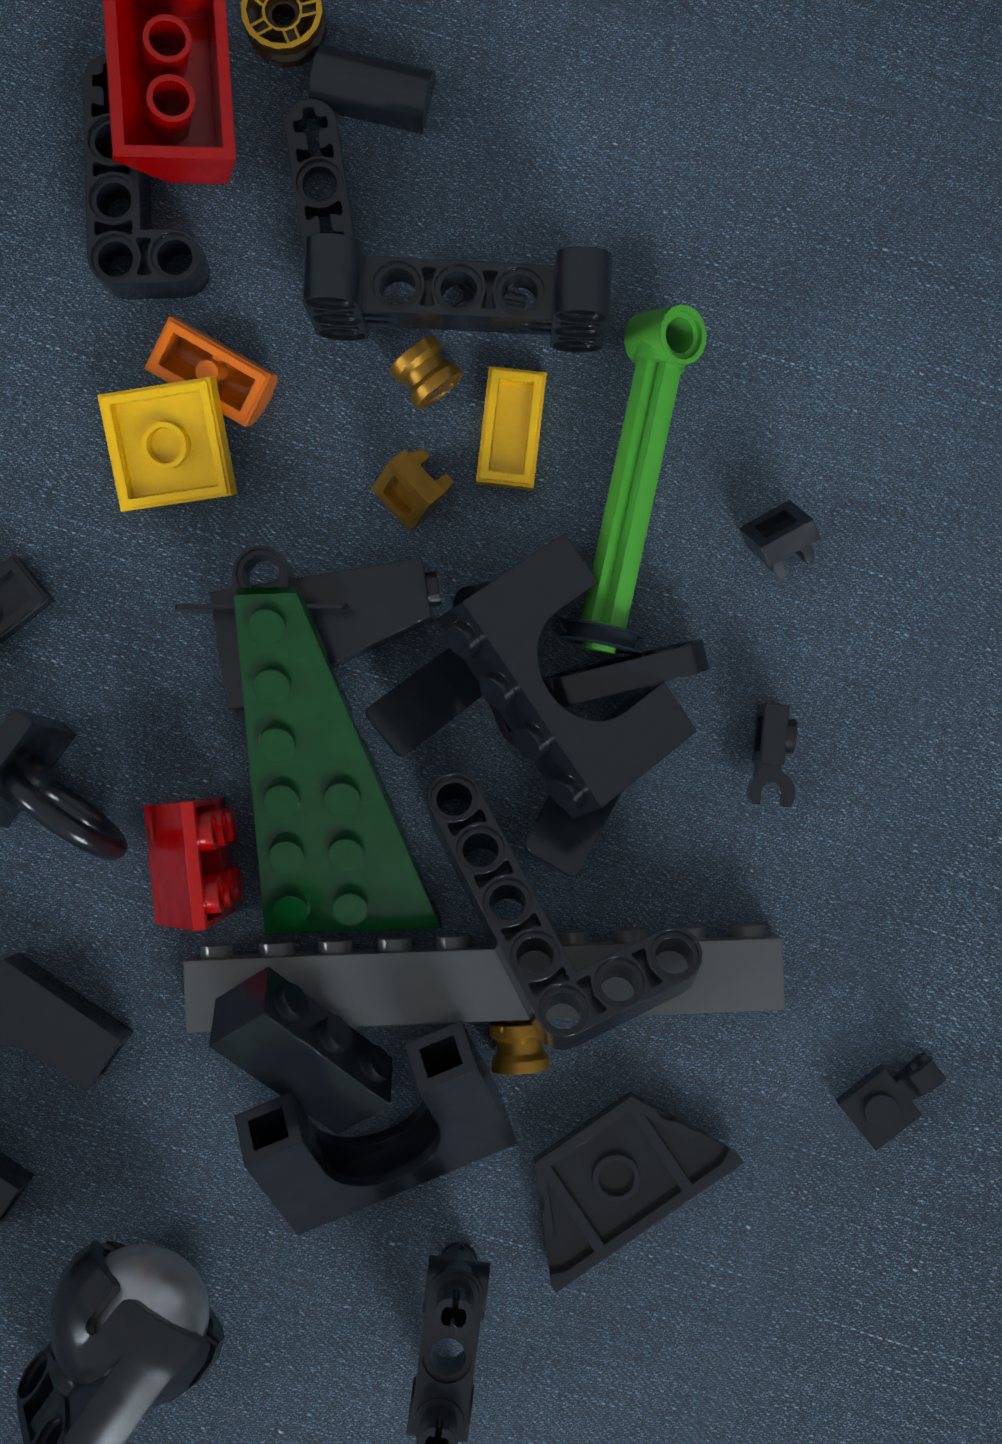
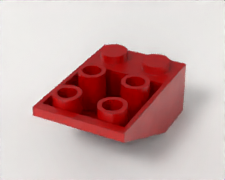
[143,796,243,931]

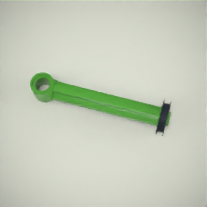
[556,304,707,655]

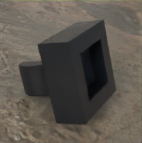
[739,500,821,579]

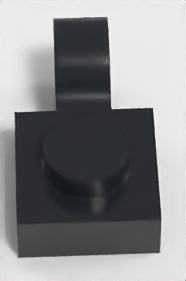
[747,703,797,807]
[835,1052,946,1151]

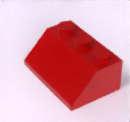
[102,0,236,184]

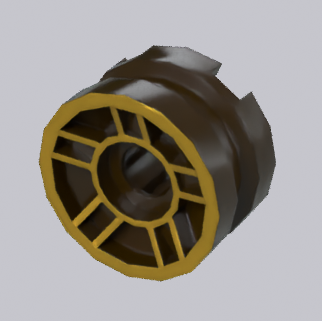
[240,0,327,68]

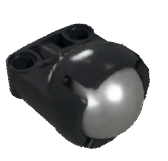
[17,1240,225,1444]

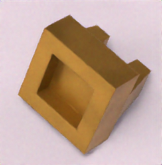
[371,448,454,532]

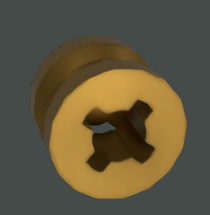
[389,336,463,410]
[489,1020,550,1075]

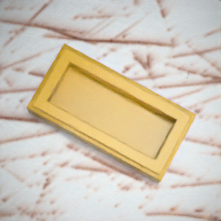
[476,366,547,491]

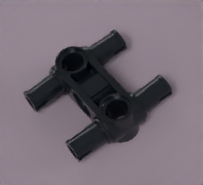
[406,1243,490,1444]

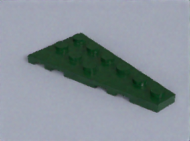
[233,586,441,935]

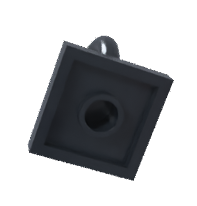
[0,708,128,860]

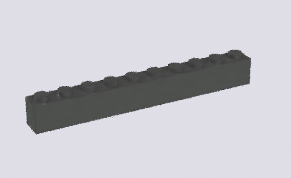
[183,922,785,1033]

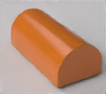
[144,316,278,427]

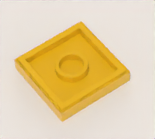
[97,376,238,512]

